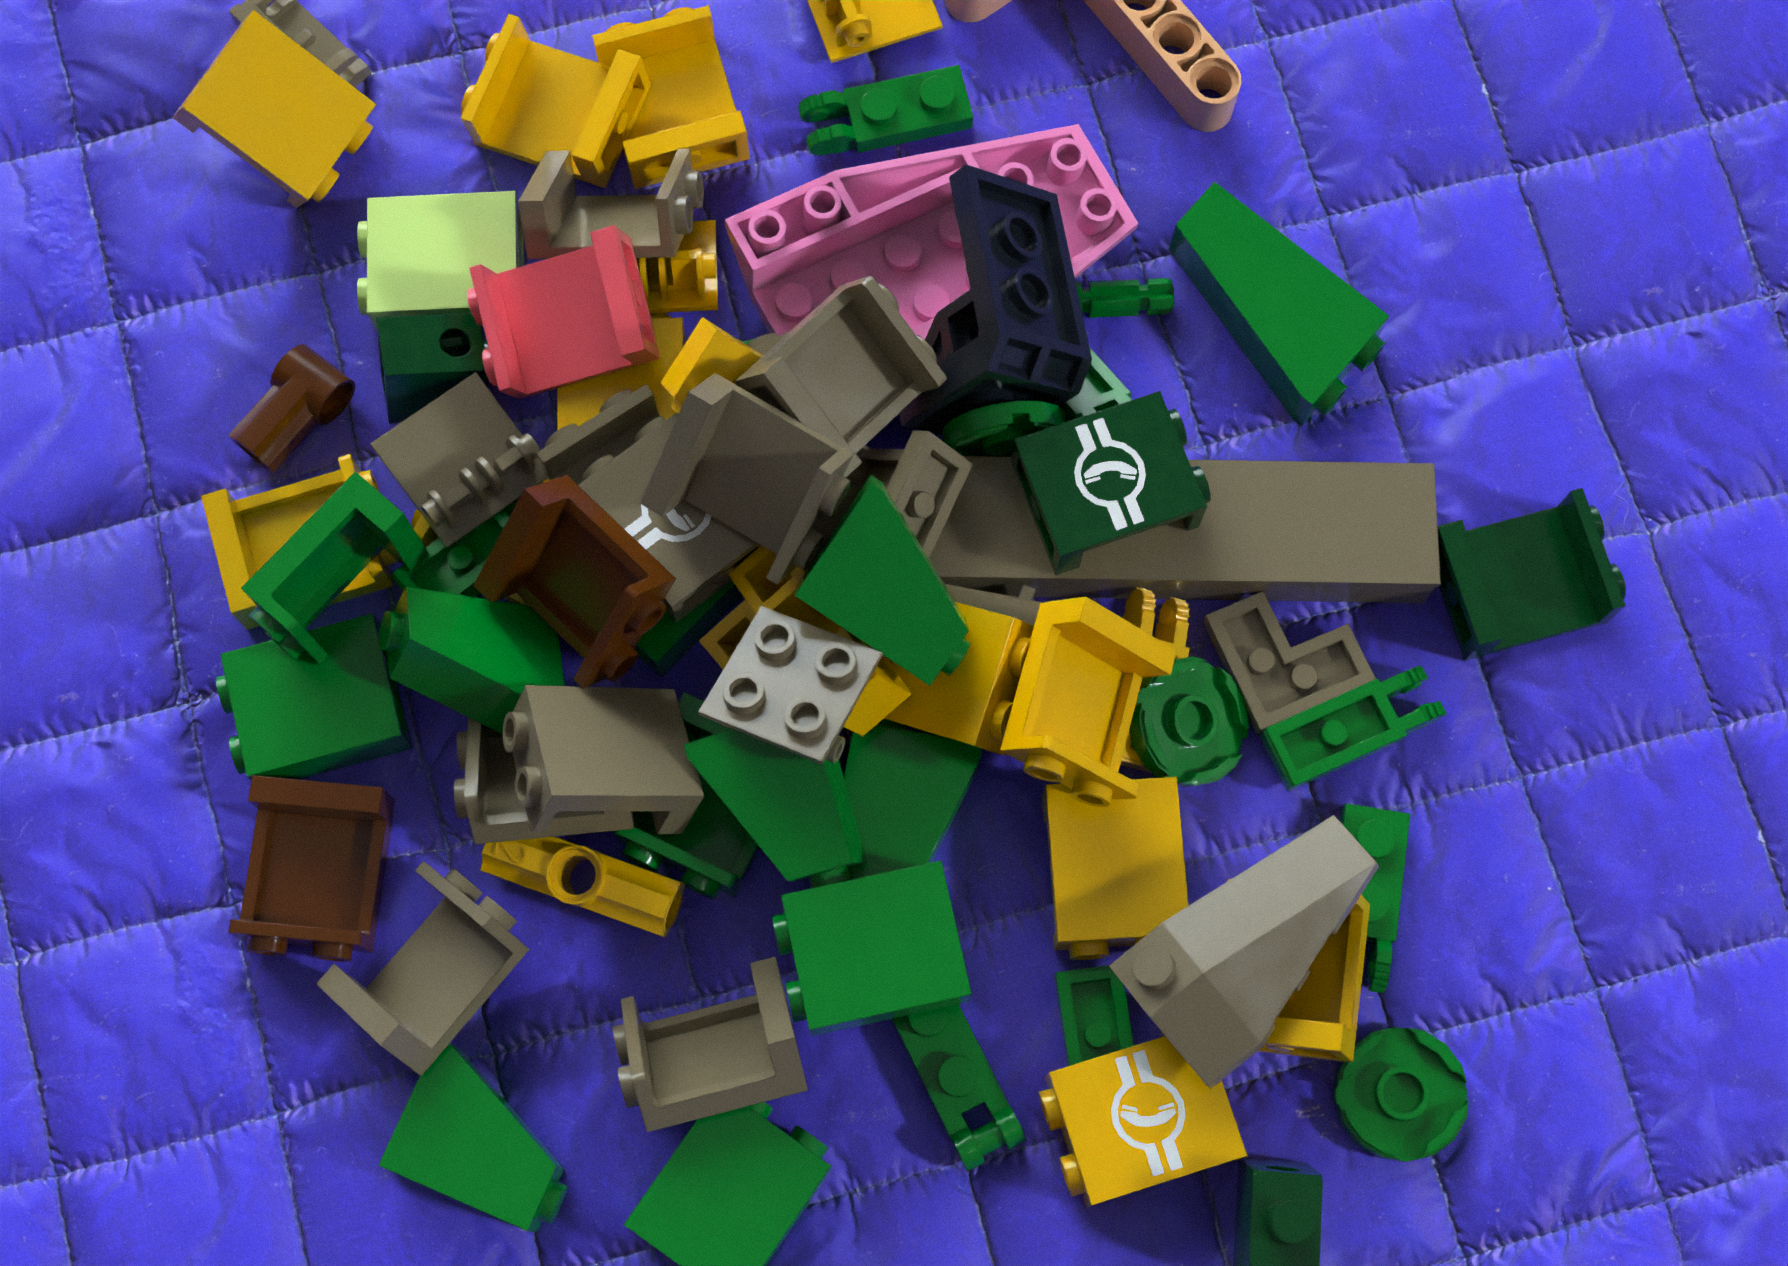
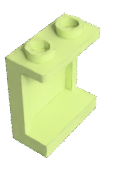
[357,191,525,331]

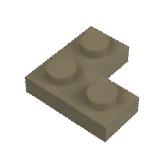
[1203,591,1376,735]

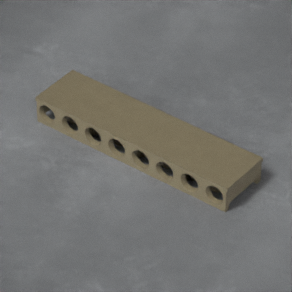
[929,456,1441,603]

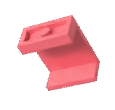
[467,225,661,399]

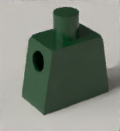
[376,313,488,424]
[1233,1157,1323,1266]

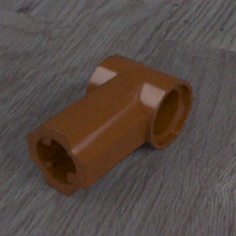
[228,344,356,473]

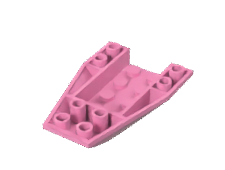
[725,124,1138,340]

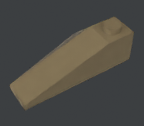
[1109,815,1379,1089]

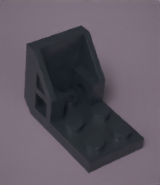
[899,164,1092,435]

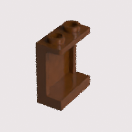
[473,475,676,689]
[228,775,395,962]

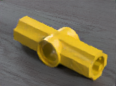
[480,837,685,937]

